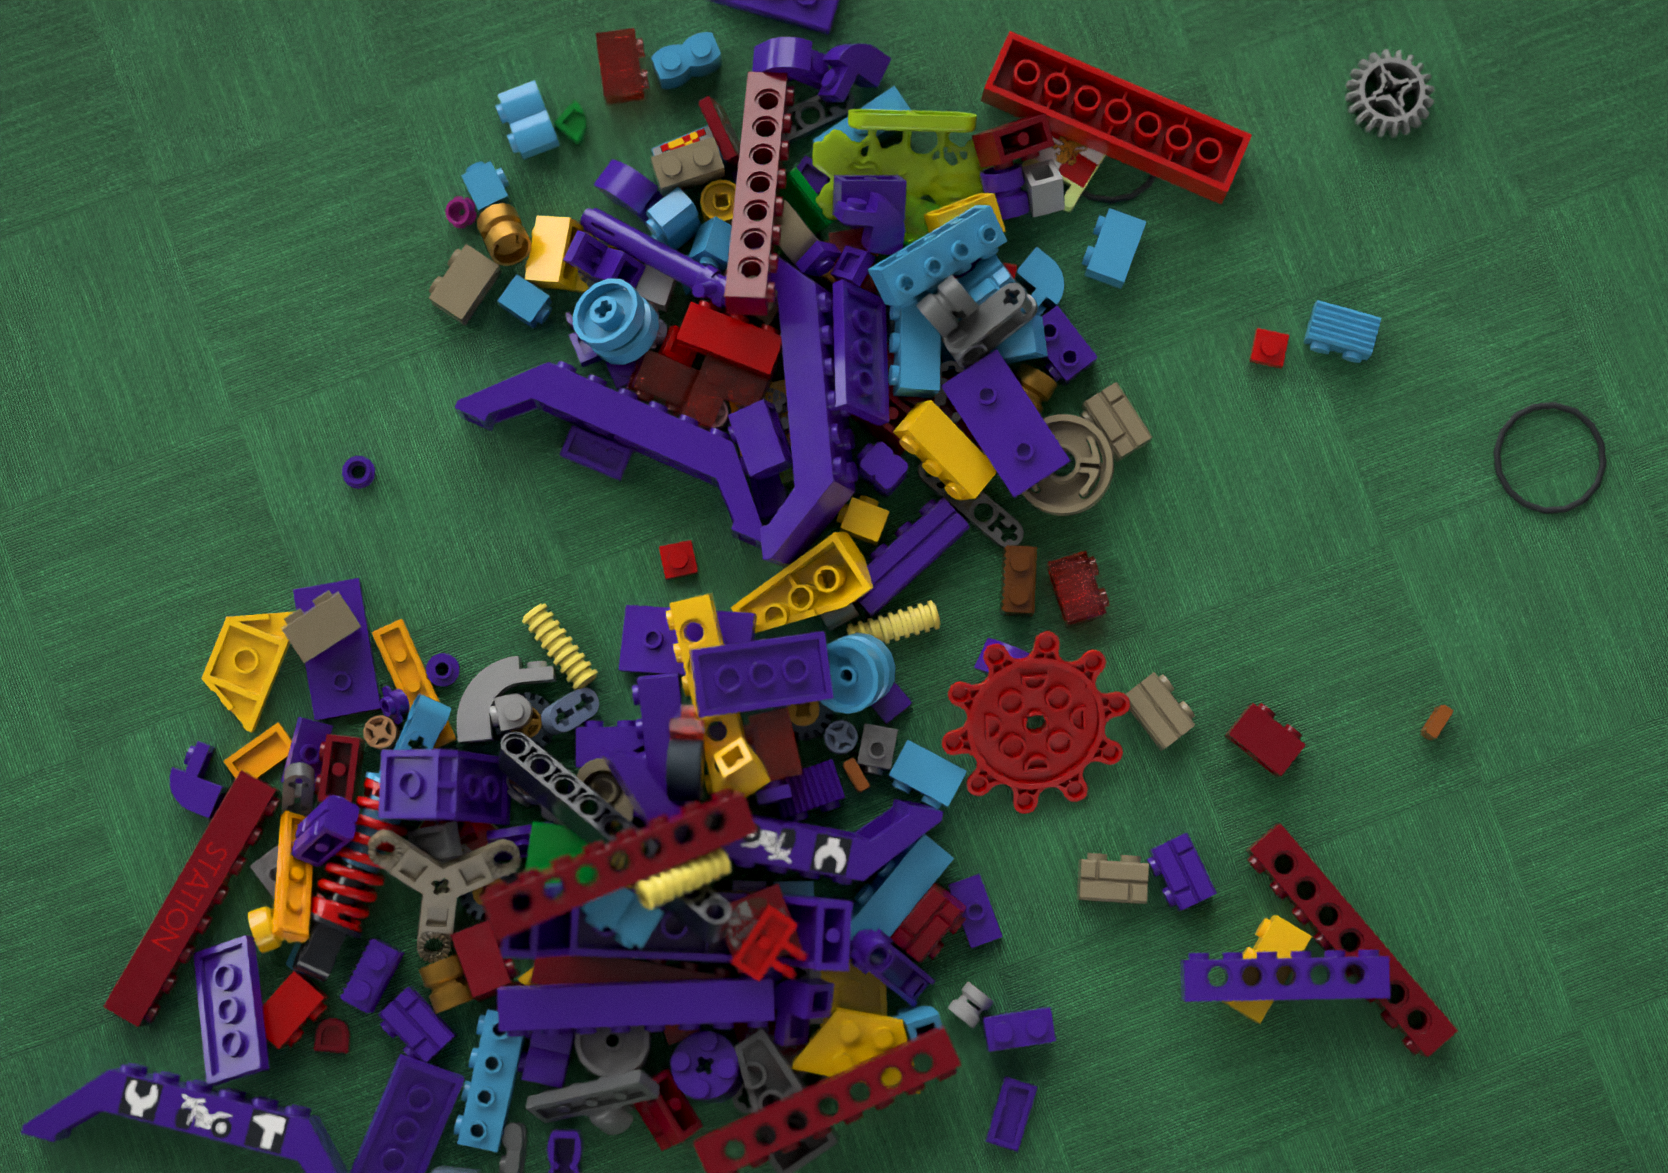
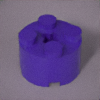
[670,1031,743,1103]

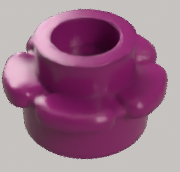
[445,196,477,229]

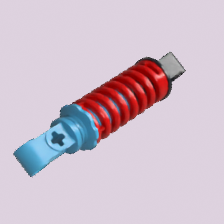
[292,694,451,982]

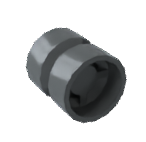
[916,274,979,338]

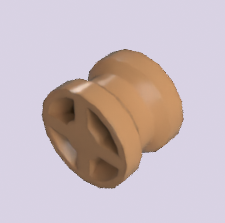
[363,715,400,750]

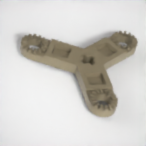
[368,830,521,963]

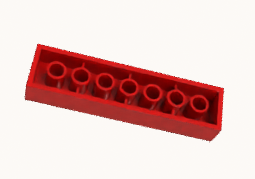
[981,31,1252,204]

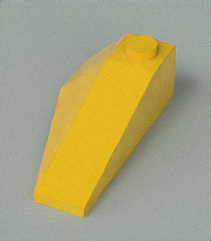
[730,531,873,633]

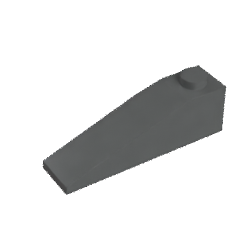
[734,1028,840,1173]

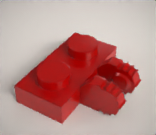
[730,904,809,982]

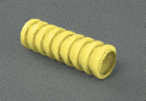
[846,600,941,644]
[522,603,598,690]
[636,847,731,910]

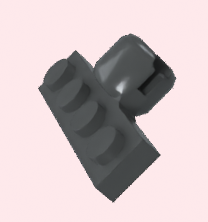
[526,1070,659,1135]

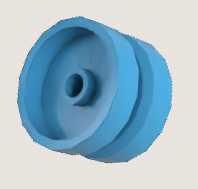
[572,279,659,365]
[820,632,895,714]

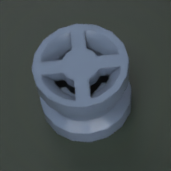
[824,720,858,755]

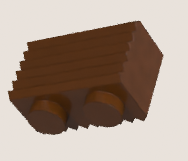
[999,545,1037,617]

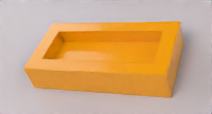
[223,722,292,779]

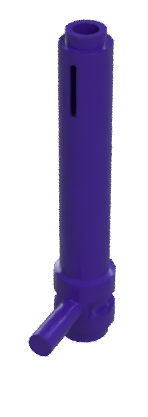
[580,208,727,309]

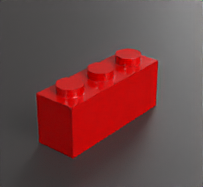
[676,300,782,380]

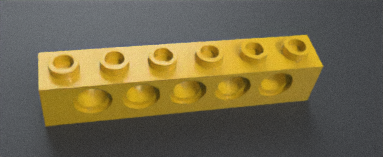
[666,593,756,795]

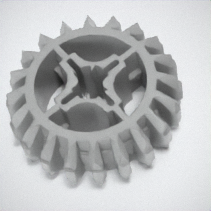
[1345,49,1434,138]

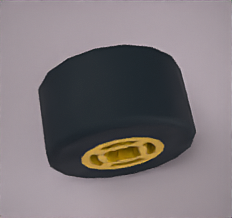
[666,739,705,801]

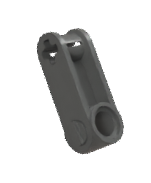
[942,283,1037,368]

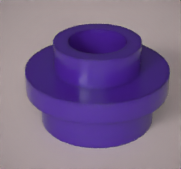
[342,456,376,489]
[426,653,460,687]

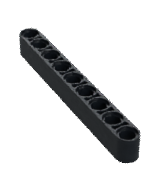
[498,732,732,943]

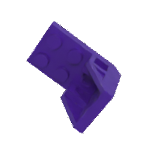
[378,749,511,825]

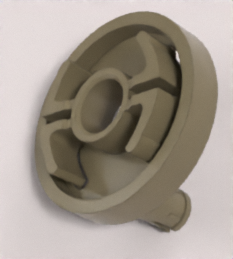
[1022,414,1114,516]

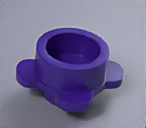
[380,686,410,724]

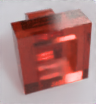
[669,705,705,744]

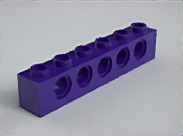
[1180,950,1390,1002]

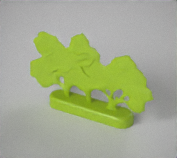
[812,109,993,220]

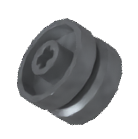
[575,1026,651,1077]

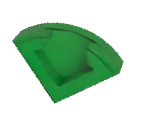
[553,99,586,147]

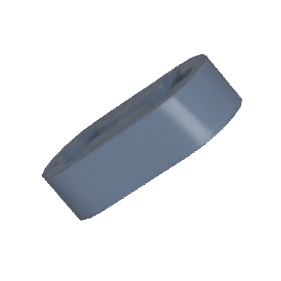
[541,688,599,735]

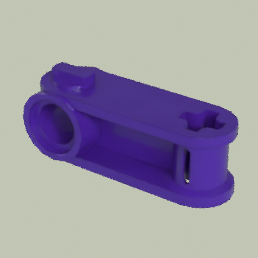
[850,928,936,1007]

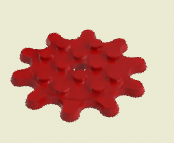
[942,631,1130,814]

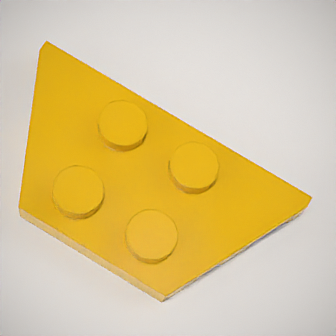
[201,611,294,733]
[792,1007,921,1094]

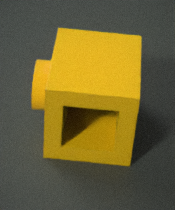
[836,495,889,546]
[713,737,771,798]

